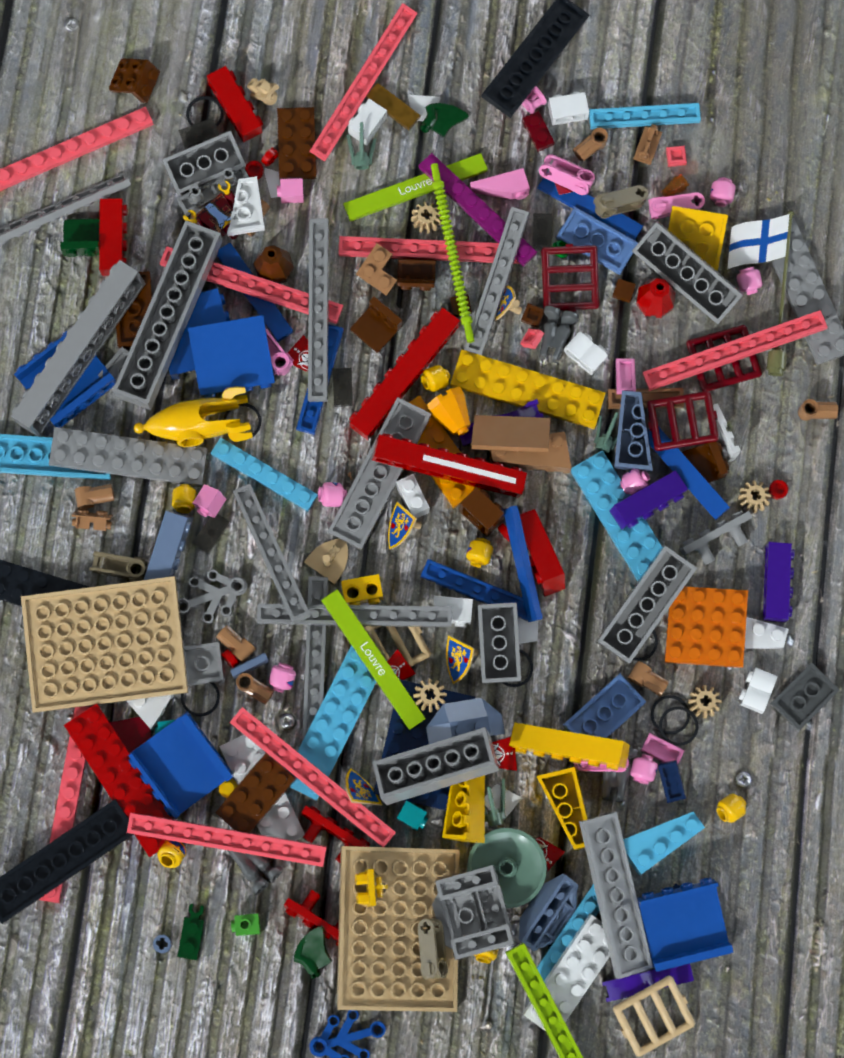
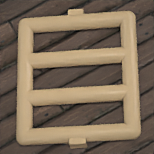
[364,626,431,685]
[613,976,695,1057]

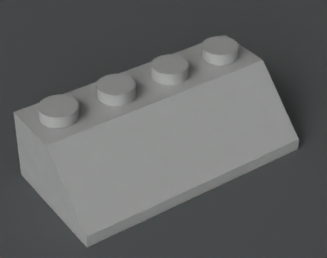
[162,131,245,194]

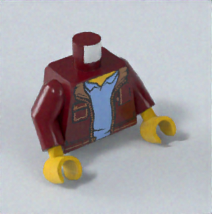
[183,180,240,240]

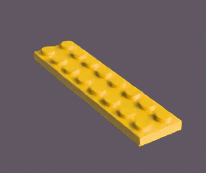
[450,349,606,429]

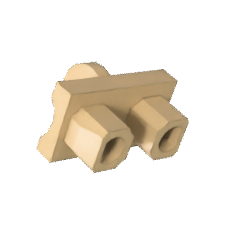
[247,78,279,105]

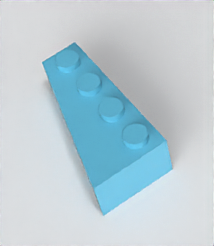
[623,812,705,875]

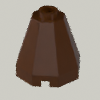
[253,245,294,284]

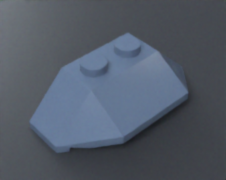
[426,698,505,744]
[519,873,578,951]

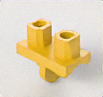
[355,869,388,907]

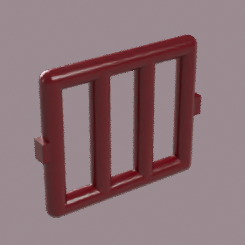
[541,244,600,312]
[686,325,762,392]
[647,391,719,451]

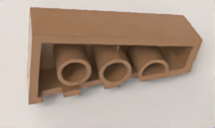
[489,432,571,474]

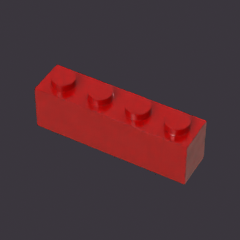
[206,66,263,143]
[99,198,128,276]

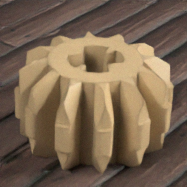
[411,201,441,234]
[738,480,771,513]
[413,678,447,712]
[688,685,722,719]

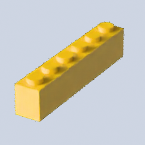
[509,722,630,770]

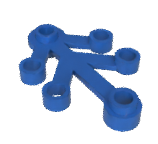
[309,1010,386,1058]

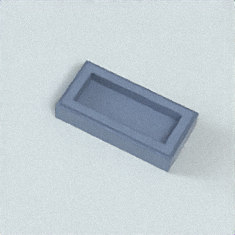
[230,653,269,680]

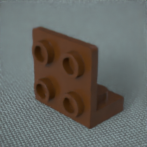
[350,296,402,353]

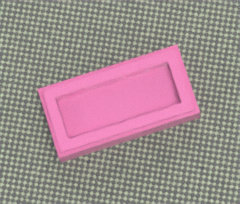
[615,358,636,395]
[641,733,685,764]

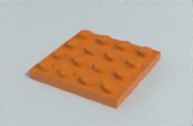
[665,586,748,668]

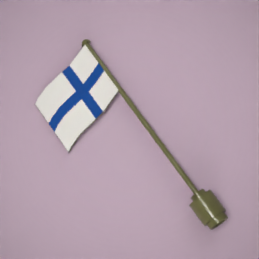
[727,211,795,376]

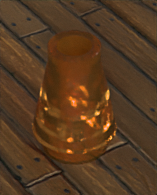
[661,174,689,197]

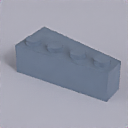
[614,390,653,472]
[144,510,194,580]

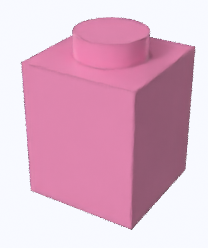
[277,178,304,203]
[193,484,226,518]

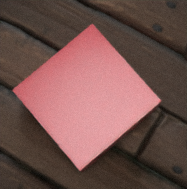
[666,145,687,167]
[520,328,545,349]

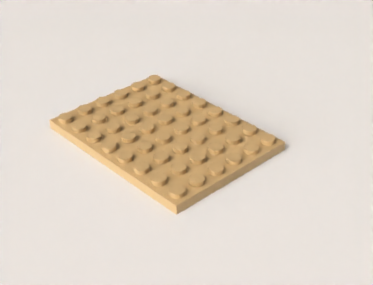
[21,576,189,713]
[337,846,460,1012]

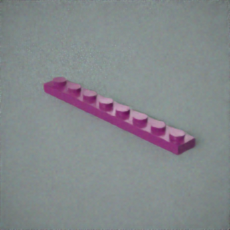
[419,153,537,267]

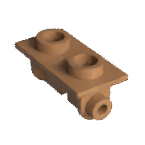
[633,124,662,165]
[72,509,113,531]

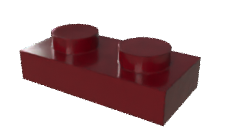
[522,111,555,152]

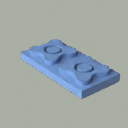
[556,207,638,275]
[563,673,646,738]

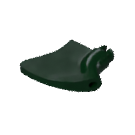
[420,103,469,137]
[294,926,332,979]

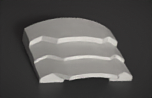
[432,865,515,960]

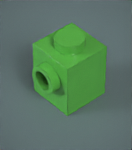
[231,913,261,936]

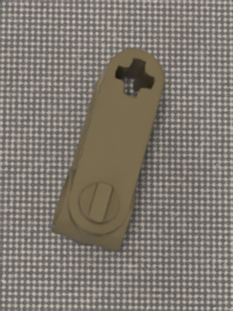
[593,185,649,219]
[89,551,148,582]
[418,918,448,980]

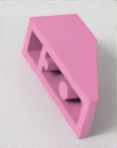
[470,168,530,200]

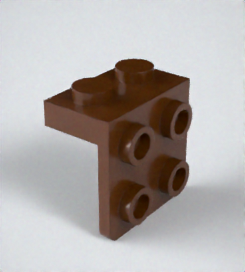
[109,58,161,103]
[397,259,436,291]
[682,441,729,483]

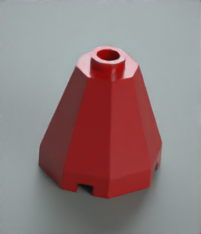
[636,278,676,318]

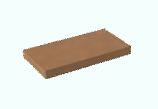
[471,415,551,452]

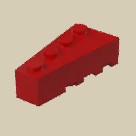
[520,509,565,597]

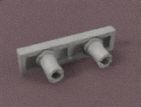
[177,167,249,216]
[679,510,753,565]

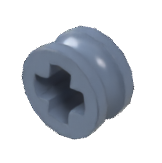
[153,935,172,953]

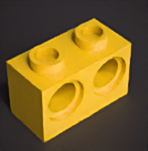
[341,574,383,605]

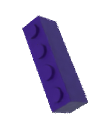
[609,470,688,530]
[763,542,795,622]

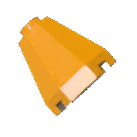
[427,387,470,436]

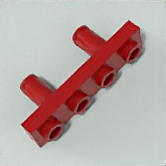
[301,806,371,863]
[284,890,339,946]

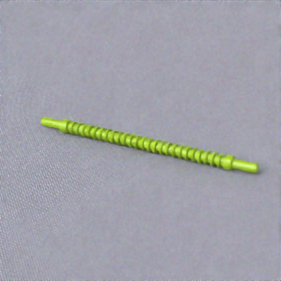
[431,163,475,343]

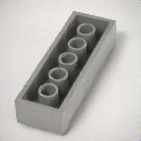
[632,222,744,324]
[597,546,697,664]
[372,727,500,805]

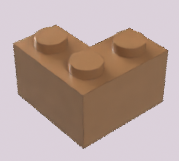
[356,243,397,296]

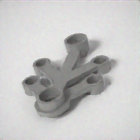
[178,569,247,624]

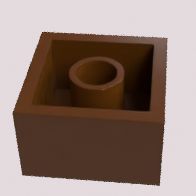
[459,487,504,537]

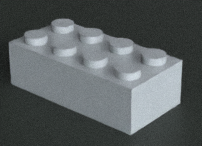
[478,603,521,684]

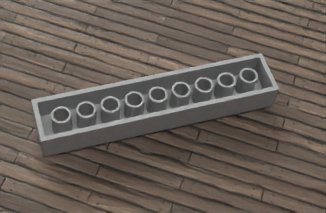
[112,220,223,410]
[11,260,146,437]

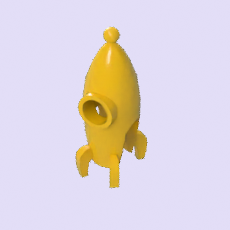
[134,386,253,447]

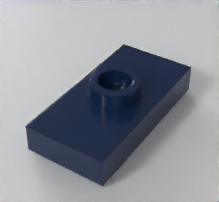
[658,760,686,803]

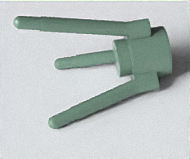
[346,122,376,170]
[594,412,619,453]
[485,778,506,827]

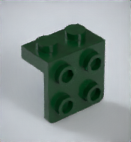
[60,219,100,257]

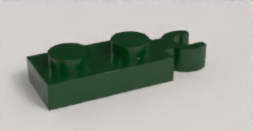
[177,904,205,960]

